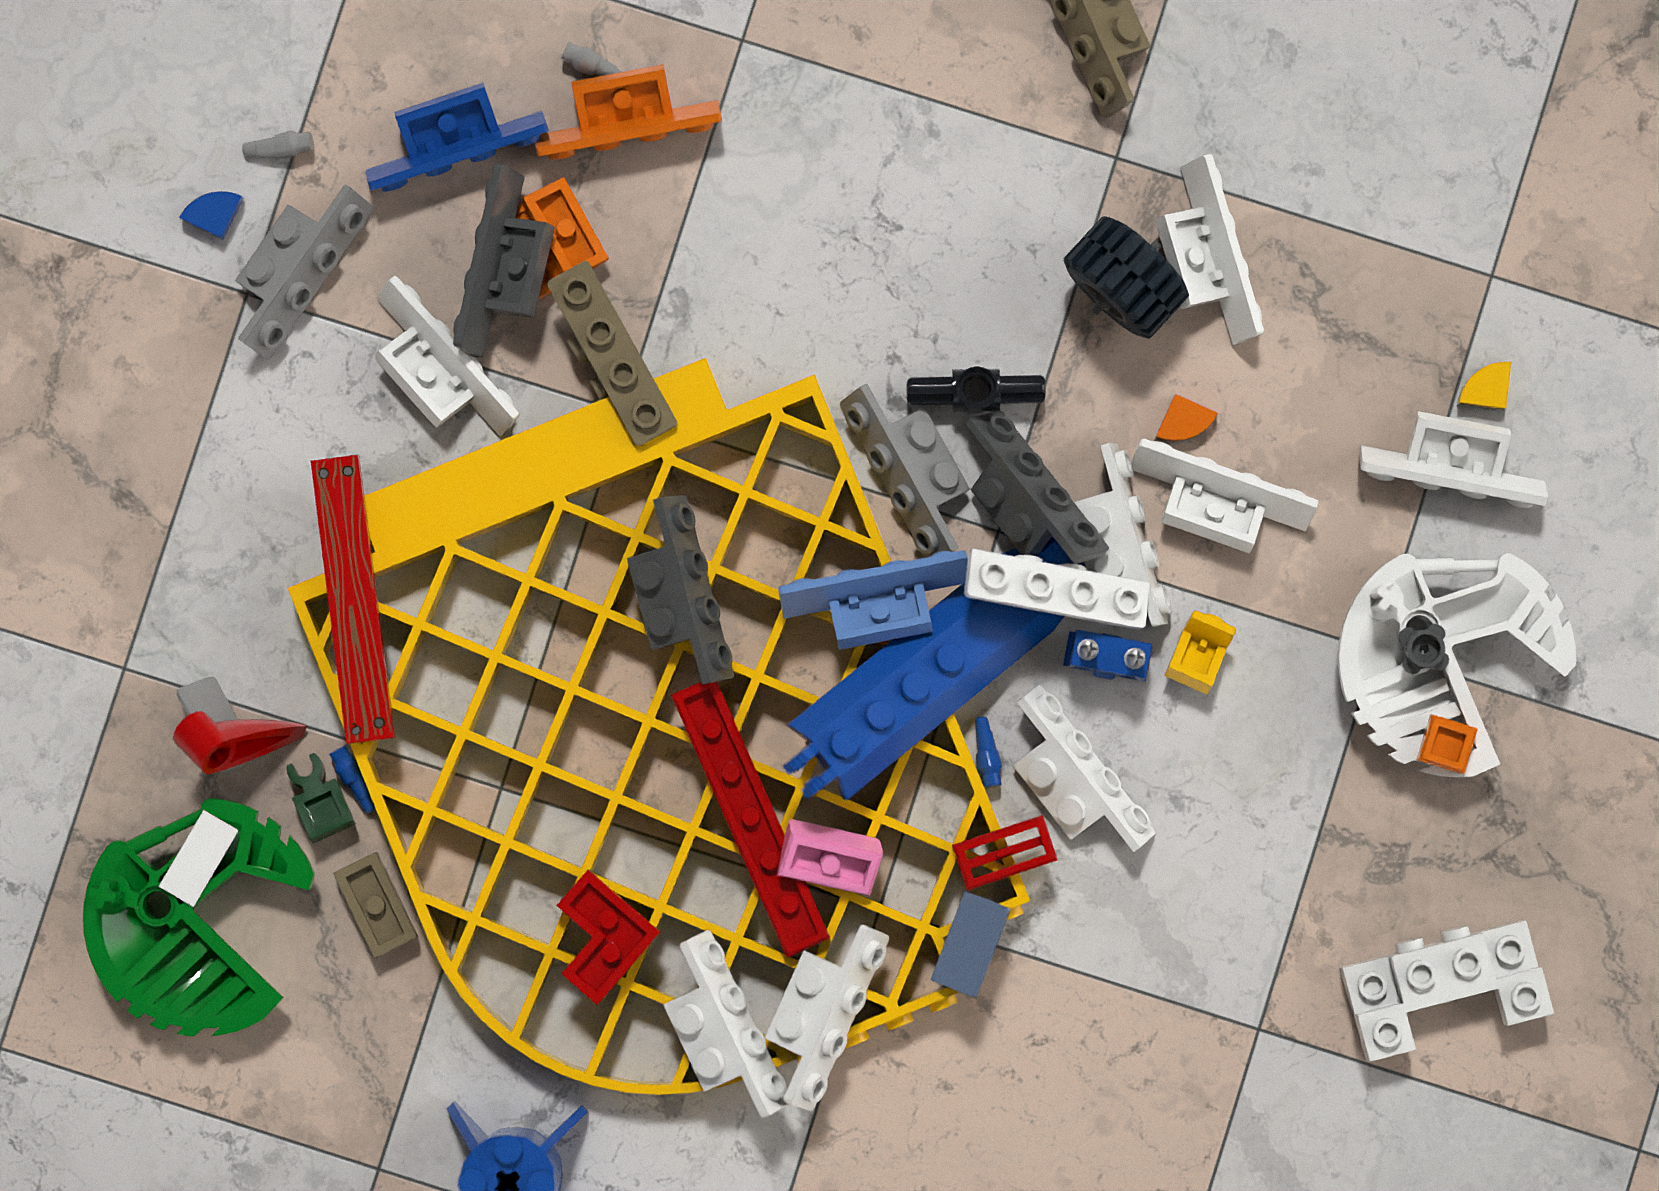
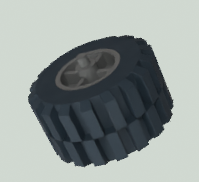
[1063,216,1189,339]

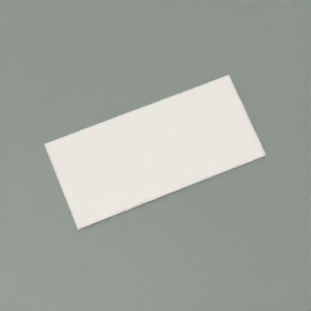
[159,810,239,907]

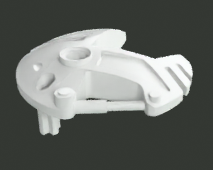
[1338,553,1576,777]

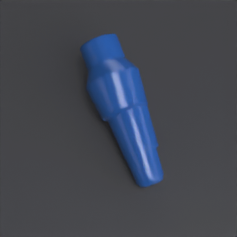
[975,716,1002,788]
[329,745,375,813]

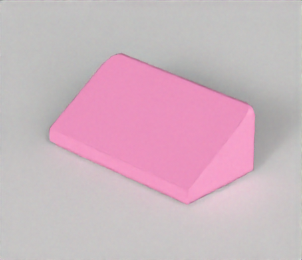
[777,819,883,896]

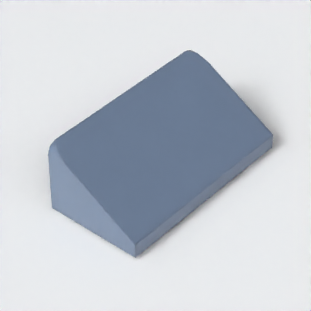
[930,891,1011,998]

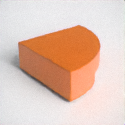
[1155,394,1218,442]

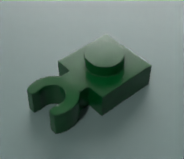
[286,753,356,844]

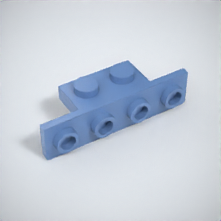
[778,551,968,650]

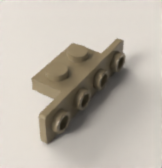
[1050,0,1151,118]
[547,261,677,446]

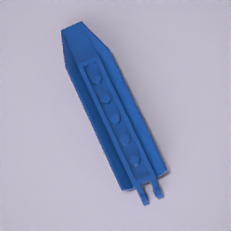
[782,536,1086,801]

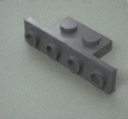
[453,164,555,358]
[965,411,1109,564]
[627,495,734,685]

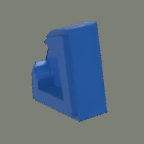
[179,191,244,240]

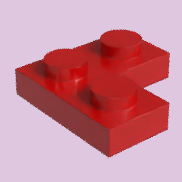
[556,869,661,1005]

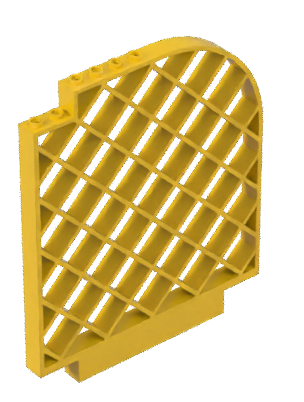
[288,358,1030,1095]

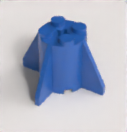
[447,1101,588,1191]

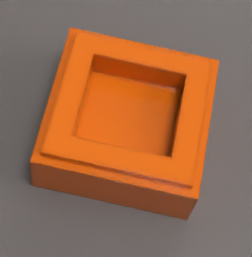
[1416,714,1478,774]

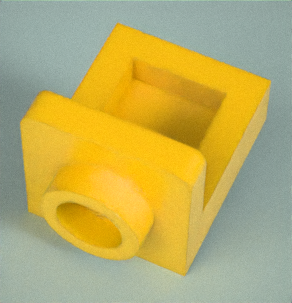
[1164,610,1236,695]

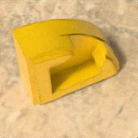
[1457,361,1511,410]

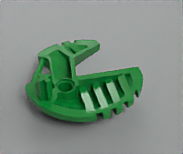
[83,798,315,1037]

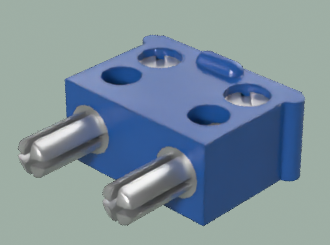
[1063,629,1152,682]

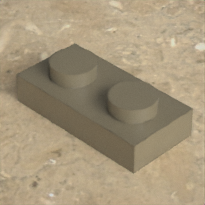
[333,852,419,958]

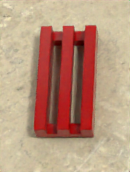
[952,815,1058,890]

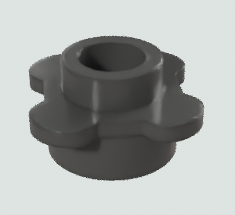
[1398,624,1449,674]

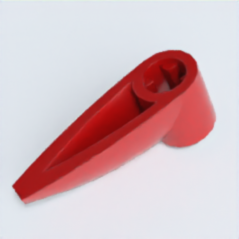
[173,711,307,774]

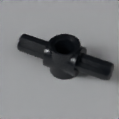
[906,366,1046,414]

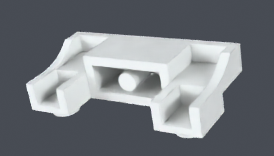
[1339,920,1554,1062]

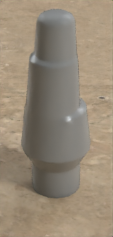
[561,42,622,77]
[242,131,314,157]

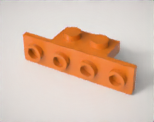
[535,64,722,160]

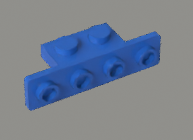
[366,83,549,192]

